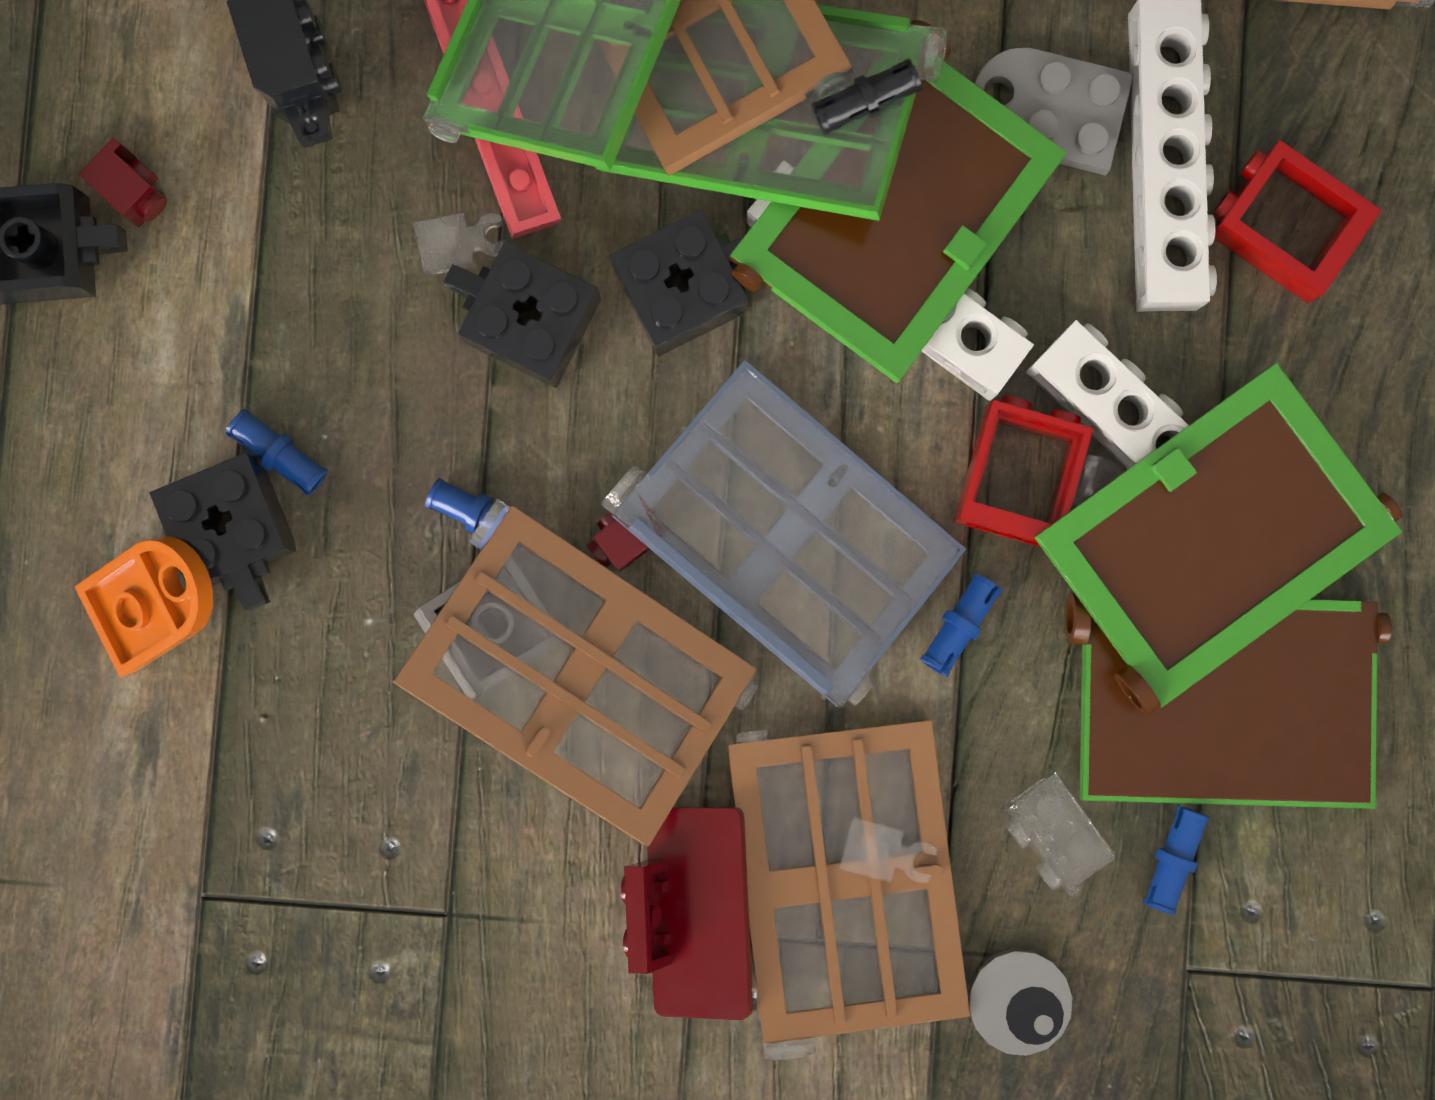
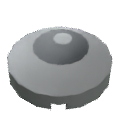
[968,948,1073,1056]

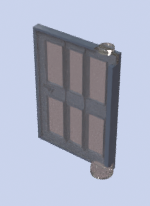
[601,360,967,708]

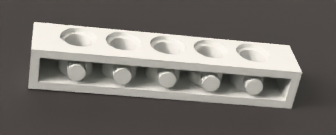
[1128,0,1217,312]
[746,162,1034,401]
[1025,320,1188,469]

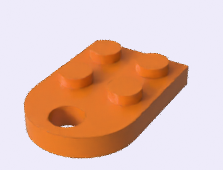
[74,536,213,678]

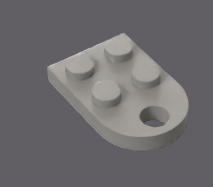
[974,48,1134,176]

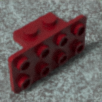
[621,807,753,1020]

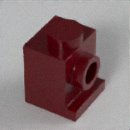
[78,137,167,227]
[586,492,667,572]

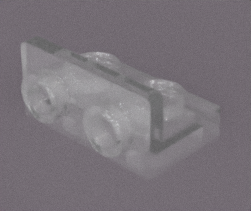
[1003,771,1117,897]

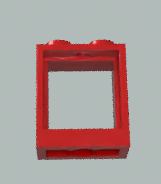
[1211,140,1382,304]
[953,395,1093,548]

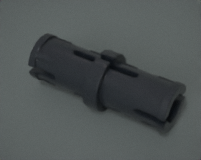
[811,58,923,135]

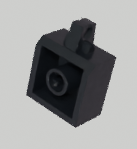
[226,0,342,148]
[0,183,128,305]
[609,209,749,357]
[443,242,601,388]
[149,453,296,611]

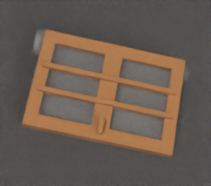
[584,0,853,176]
[393,498,758,846]
[727,720,970,1060]

